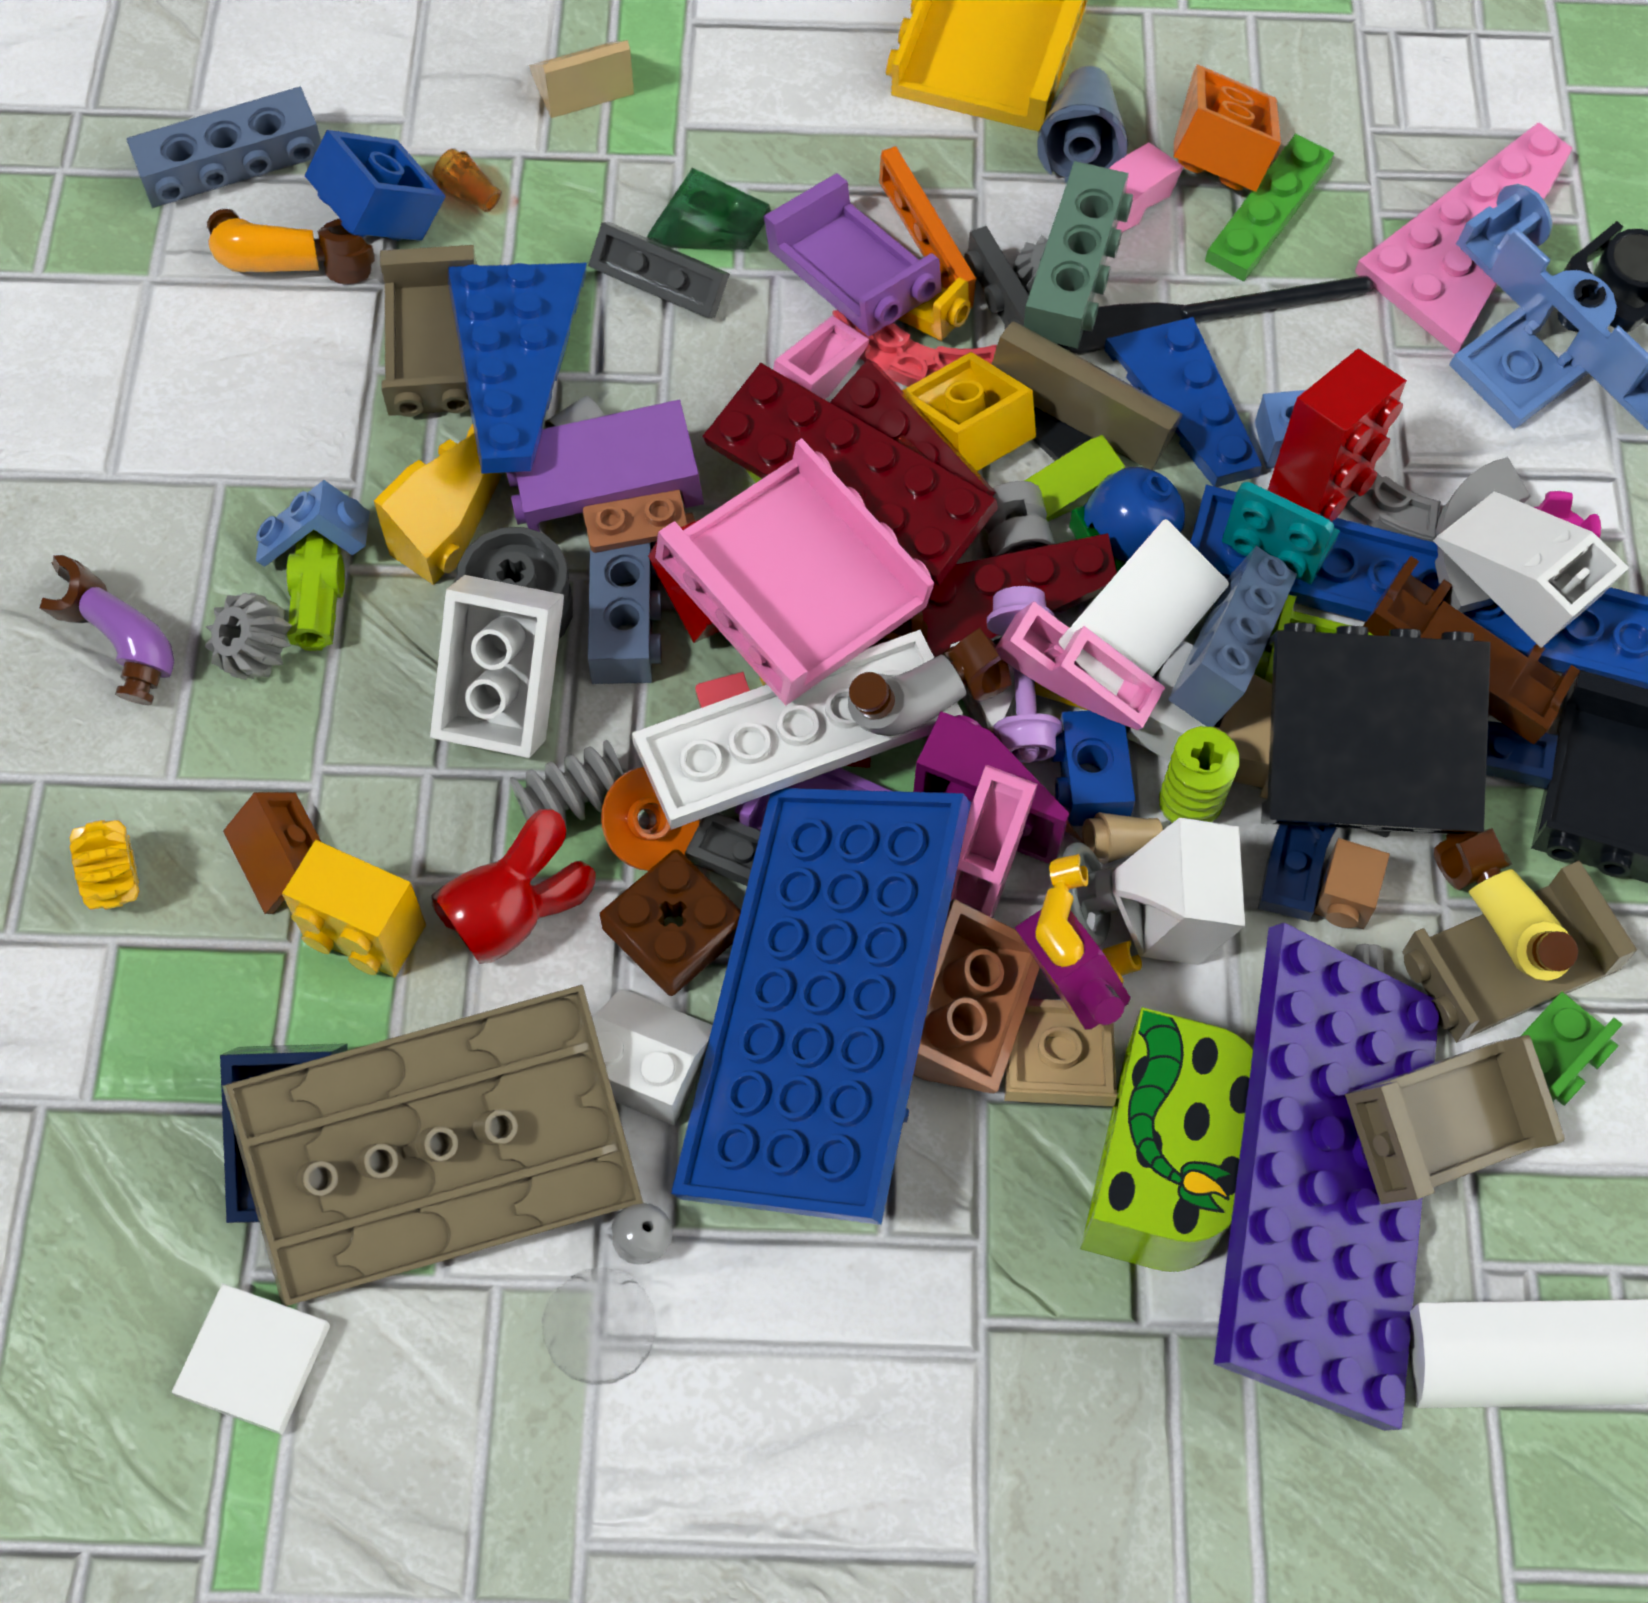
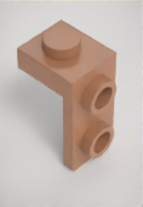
[583,490,695,553]

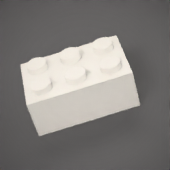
[430,575,564,758]

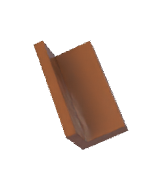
[223,792,321,914]

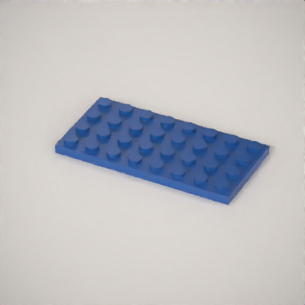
[671,788,971,1225]

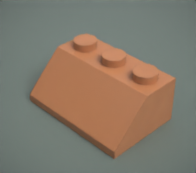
[913,899,1040,1094]

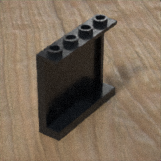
[1261,623,1491,836]
[1531,670,1648,883]

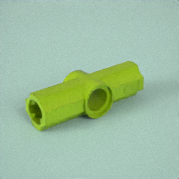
[286,530,345,651]

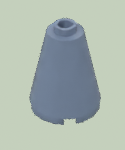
[1037,66,1128,183]

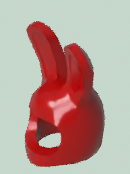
[431,809,596,964]

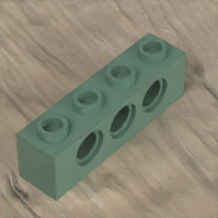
[1024,161,1133,348]

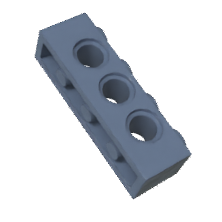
[126,86,321,208]
[588,542,662,684]
[1168,546,1297,727]

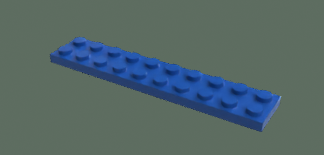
[1190,484,1648,689]

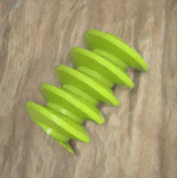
[1159,726,1239,823]

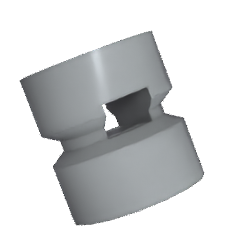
[984,481,1055,557]

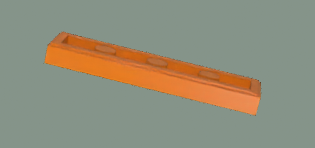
[879,146,976,309]

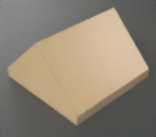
[529,40,634,118]

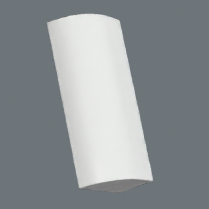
[1409,1299,1648,1408]

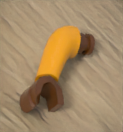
[207,209,375,284]

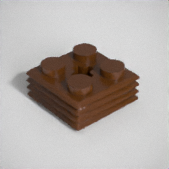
[599,849,741,996]

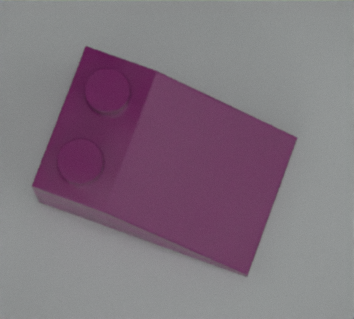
[913,711,1069,864]

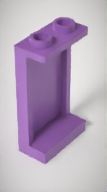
[764,173,942,337]
[506,399,704,532]

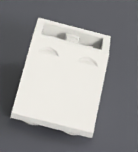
[1433,491,1629,648]

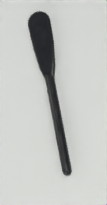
[1058,276,1373,354]

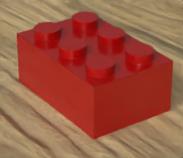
[1268,348,1407,522]

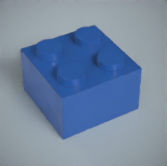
[304,130,446,241]

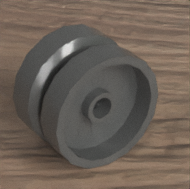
[457,527,573,639]

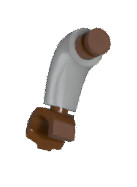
[848,628,1012,736]

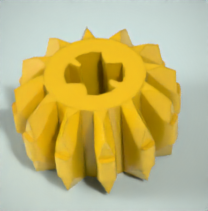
[69,820,140,910]

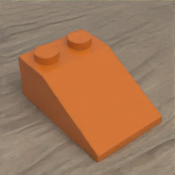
[1174,64,1281,192]

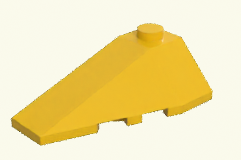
[374,424,503,585]

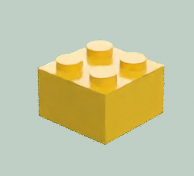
[282,840,426,978]

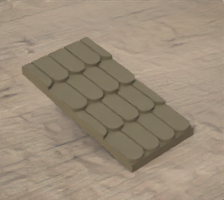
[222,984,643,1306]

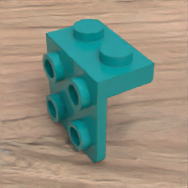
[1221,482,1340,585]

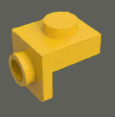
[898,277,971,341]

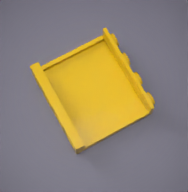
[886,0,1087,132]

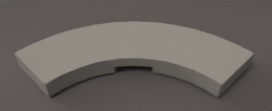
[1435,457,1531,613]
[1345,474,1441,542]

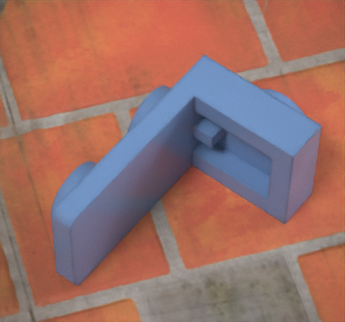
[256,480,370,567]

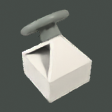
[1062,817,1245,965]

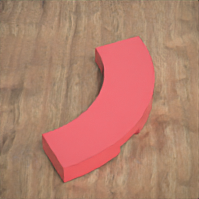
[832,310,997,387]

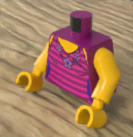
[1014,854,1142,1030]

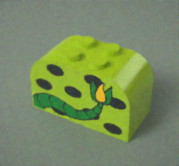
[1080,1007,1253,1272]

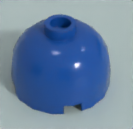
[1084,467,1185,562]

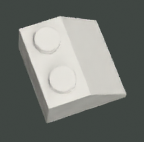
[593,988,713,1126]

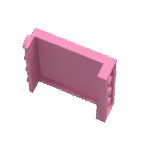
[655,439,934,705]

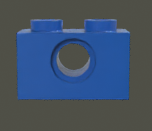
[1051,711,1135,826]

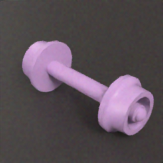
[987,586,1062,763]

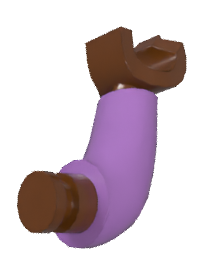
[39,555,174,705]

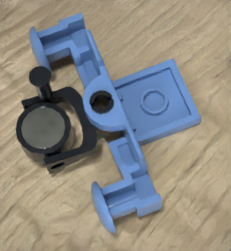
[1449,184,1648,430]

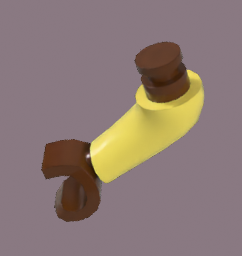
[1433,828,1578,981]

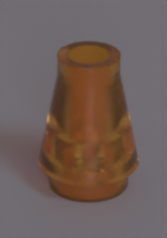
[433,148,501,212]

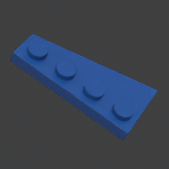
[1104,317,1262,487]

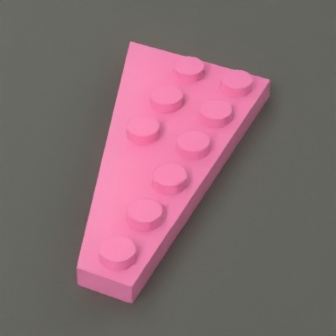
[1355,122,1572,354]

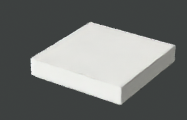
[172,1283,331,1435]

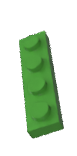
[1205,133,1334,282]

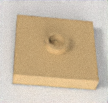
[1004,998,1117,1107]

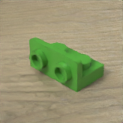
[1521,991,1623,1106]

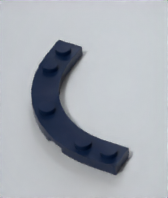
[1257,720,1558,921]

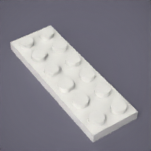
[632,630,963,830]

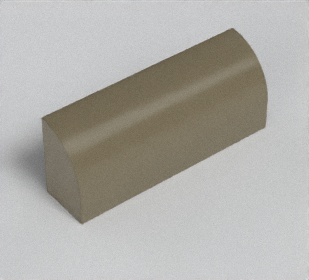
[992,321,1183,470]

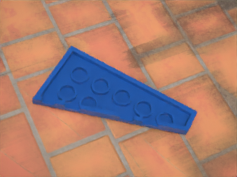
[448,263,587,474]

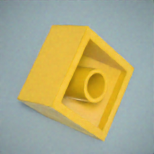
[902,352,1036,472]

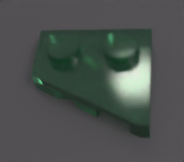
[647,168,771,250]

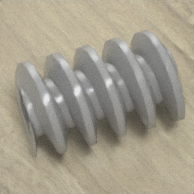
[510,740,623,825]

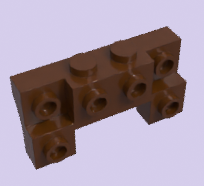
[1363,556,1580,745]

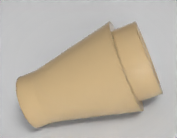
[1082,812,1163,864]

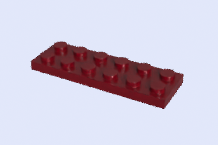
[702,362,998,586]

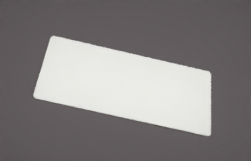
[1059,520,1229,695]

